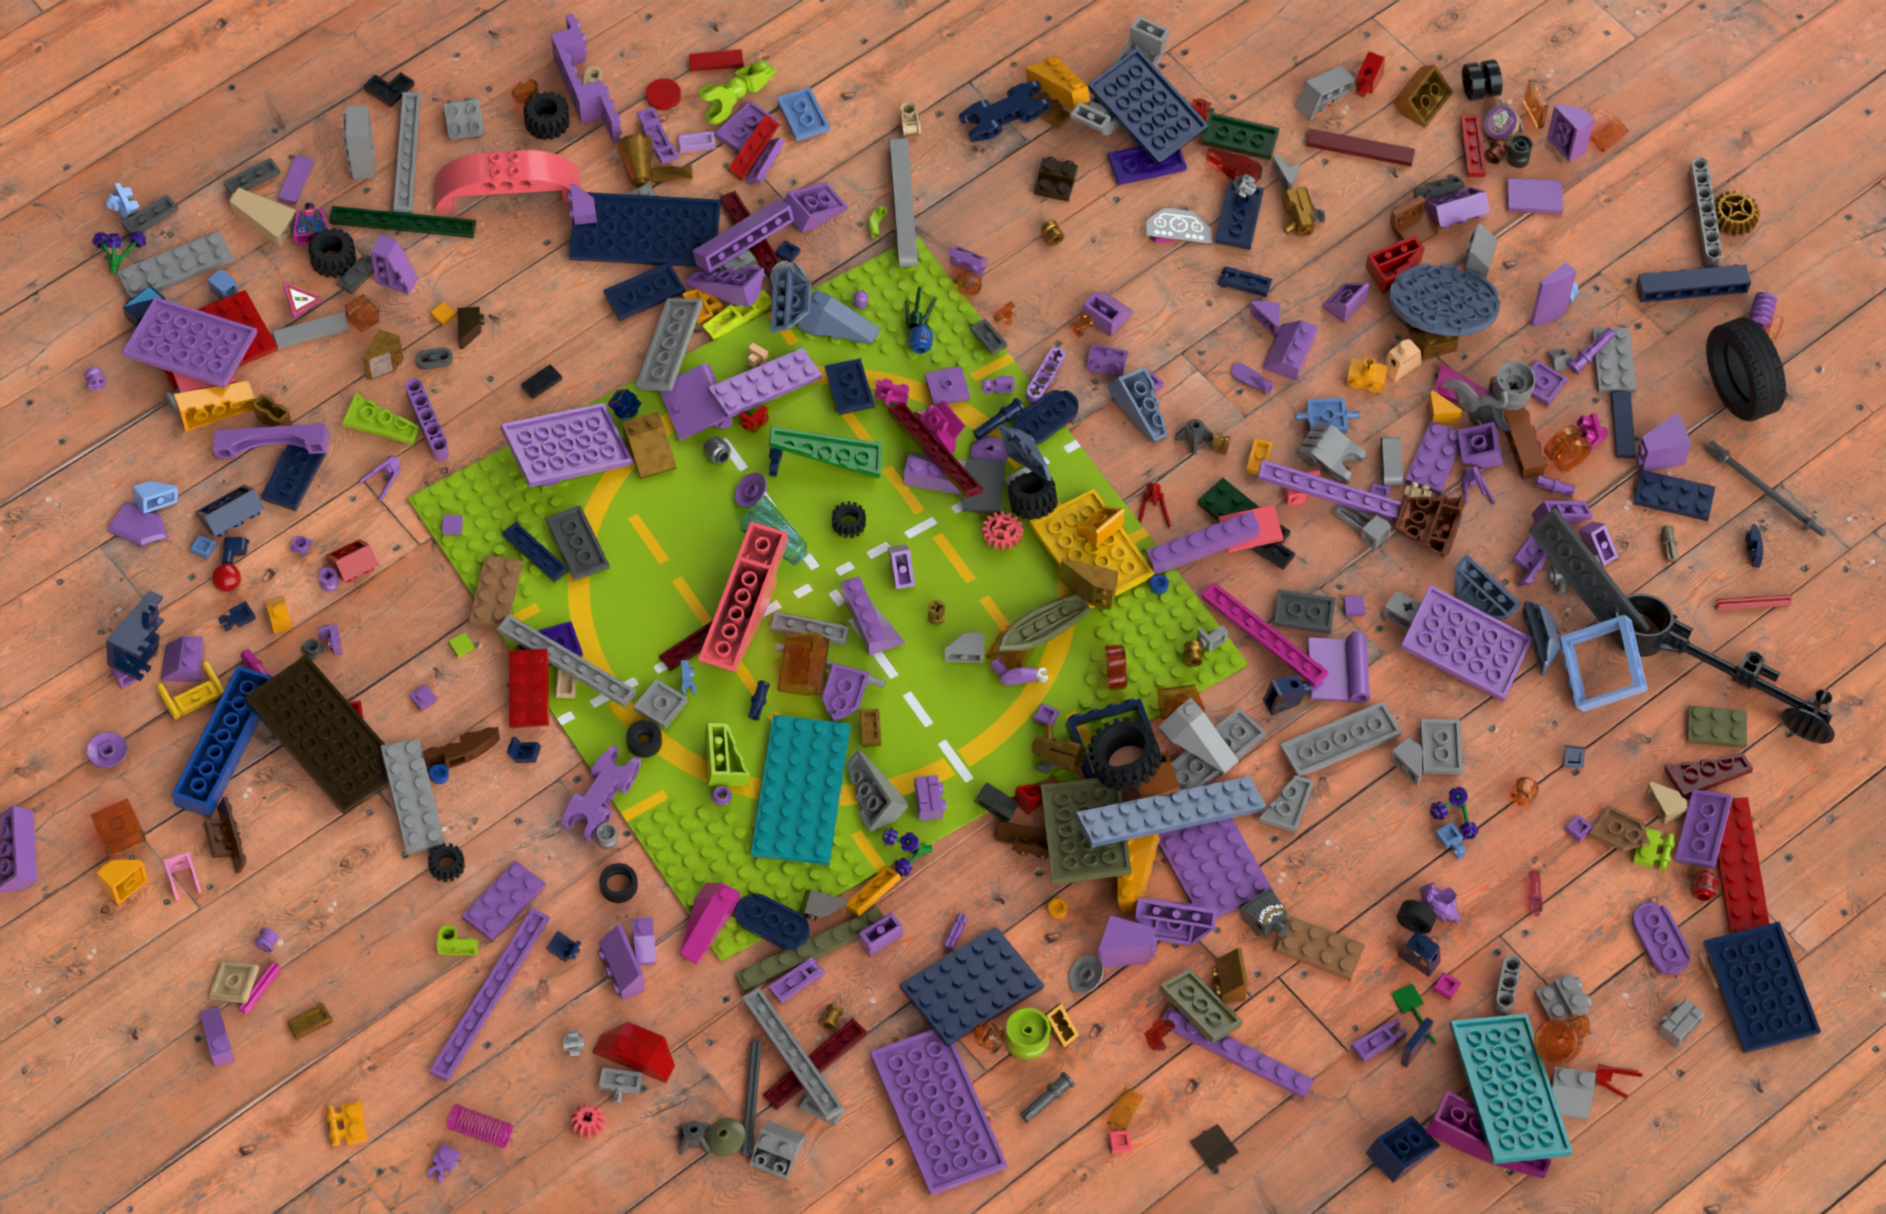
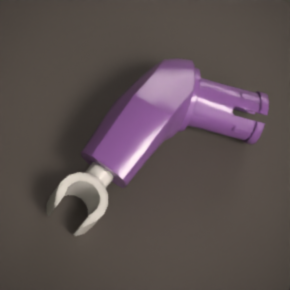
[990,658,1049,686]

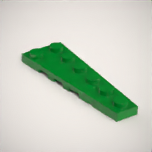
[769,427,882,478]

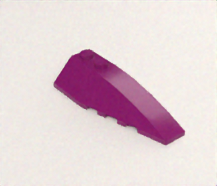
[1426,1090,1551,1178]

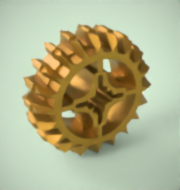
[1714,191,1760,236]

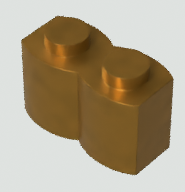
[253,394,292,427]

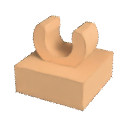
[748,343,768,368]

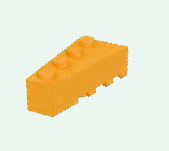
[1117,834,1160,913]

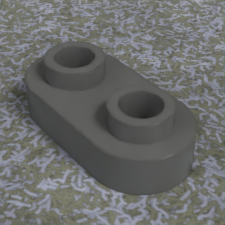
[415,347,453,370]

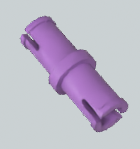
[1536,475,1576,497]

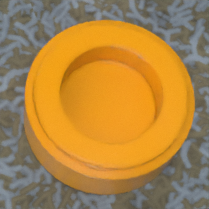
[1047,898,1067,919]

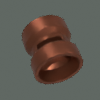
[1484,139,1508,165]

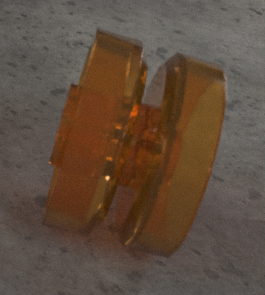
[1544,425,1593,473]

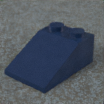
[1366,1116,1440,1183]

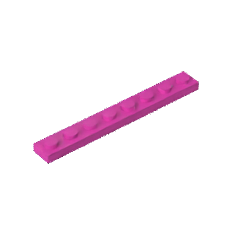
[1201,582,1328,687]

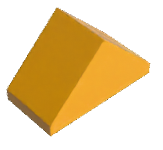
[1428,390,1462,424]

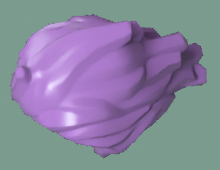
[1419,883,1461,924]

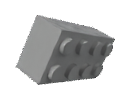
[343,106,375,179]

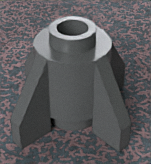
[1175,419,1213,455]
[678,1121,711,1156]

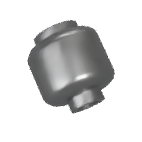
[703,437,731,465]

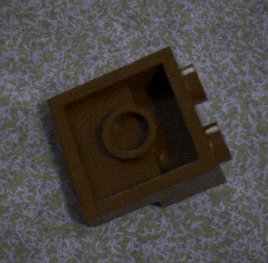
[1034,157,1078,202]

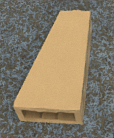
[229,187,297,248]

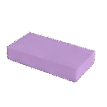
[678,131,716,153]

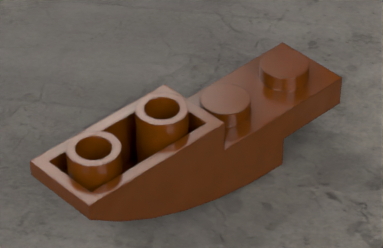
[423,727,500,769]

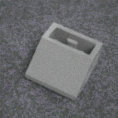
[1463,224,1497,278]
[749,1120,806,1180]

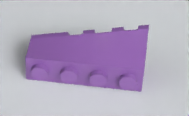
[841,576,905,656]
[0,805,37,893]

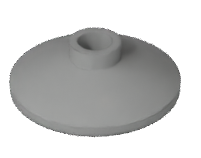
[1069,955,1104,994]

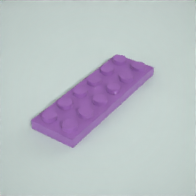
[707,348,822,419]

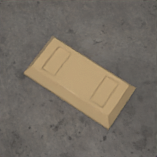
[556,668,577,698]

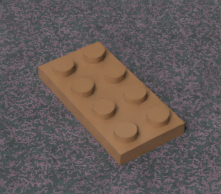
[469,555,523,628]
[1276,916,1365,981]

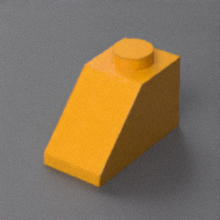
[265,596,293,634]

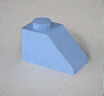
[133,481,178,514]

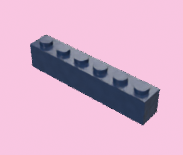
[1636,264,1751,303]

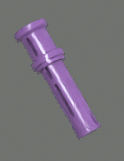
[1567,327,1616,375]

